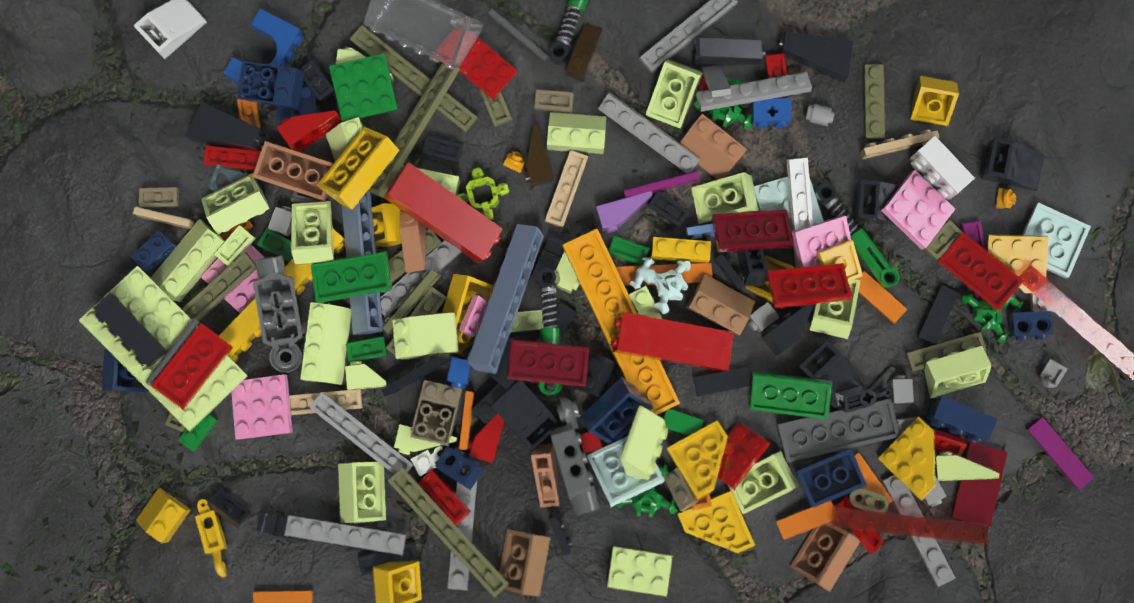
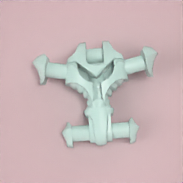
[630,257,691,314]

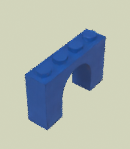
[223,9,303,84]

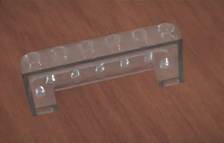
[364,0,484,70]

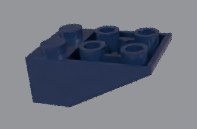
[236,61,304,110]

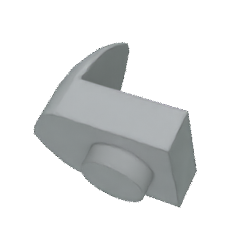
[1039,359,1068,388]

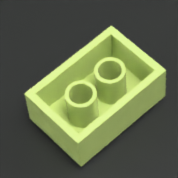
[607,546,672,596]

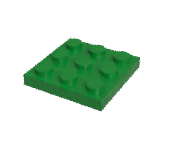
[329,53,398,122]

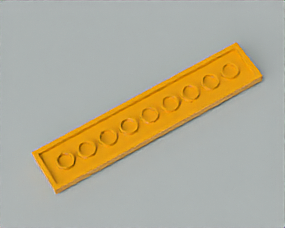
[562,229,680,415]

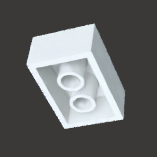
[909,136,975,201]

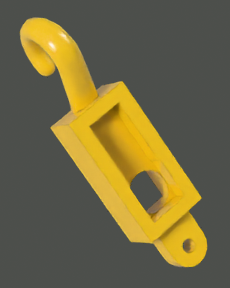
[195,499,227,577]

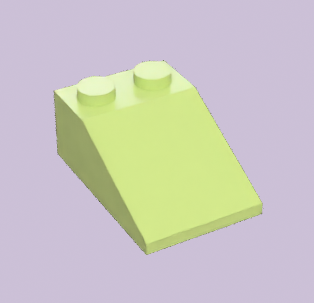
[646,59,703,128]
[691,172,759,224]
[291,201,334,264]
[810,279,861,339]
[392,313,459,359]
[728,451,799,514]

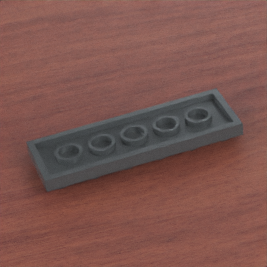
[777,399,900,462]

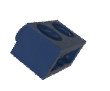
[131,230,177,273]
[1007,311,1053,341]
[434,446,483,490]

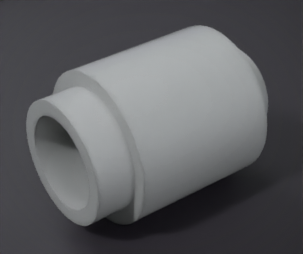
[806,104,835,126]

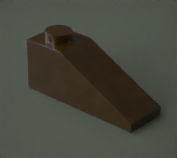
[566,24,602,82]
[524,124,553,187]

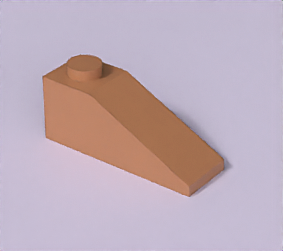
[400,211,426,273]
[531,443,560,508]

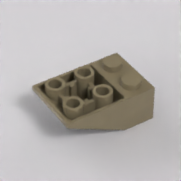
[410,380,463,446]

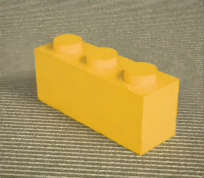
[651,237,711,263]

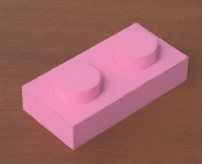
[459,295,488,338]

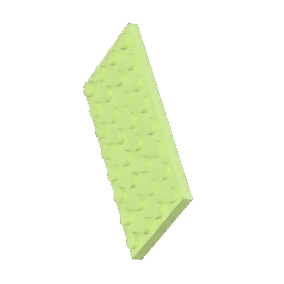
[79,266,247,431]

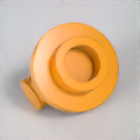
[503,152,525,173]
[996,188,1016,209]

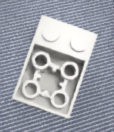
[134,0,207,59]

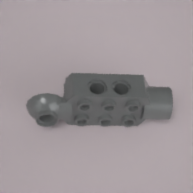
[253,256,303,373]
[550,397,601,516]

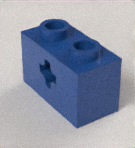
[751,98,792,128]
[447,357,473,389]

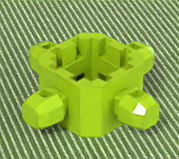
[457,168,509,220]

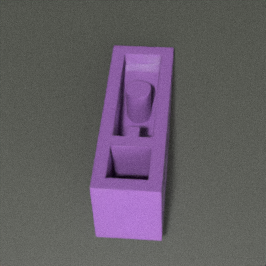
[596,191,652,233]

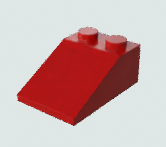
[277,111,343,152]

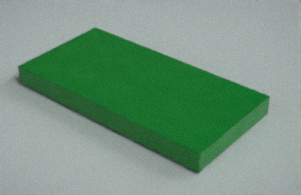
[311,251,392,303]
[750,372,832,419]

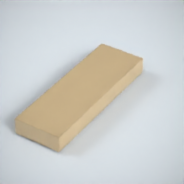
[133,207,195,229]

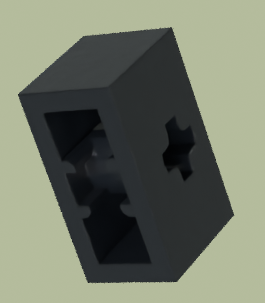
[738,249,768,286]

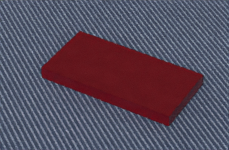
[711,210,794,252]
[507,339,589,387]
[951,442,1008,528]

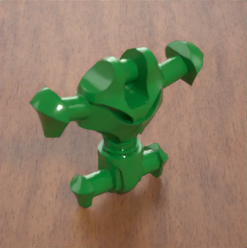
[694,74,752,129]
[961,291,1023,343]
[615,464,678,517]

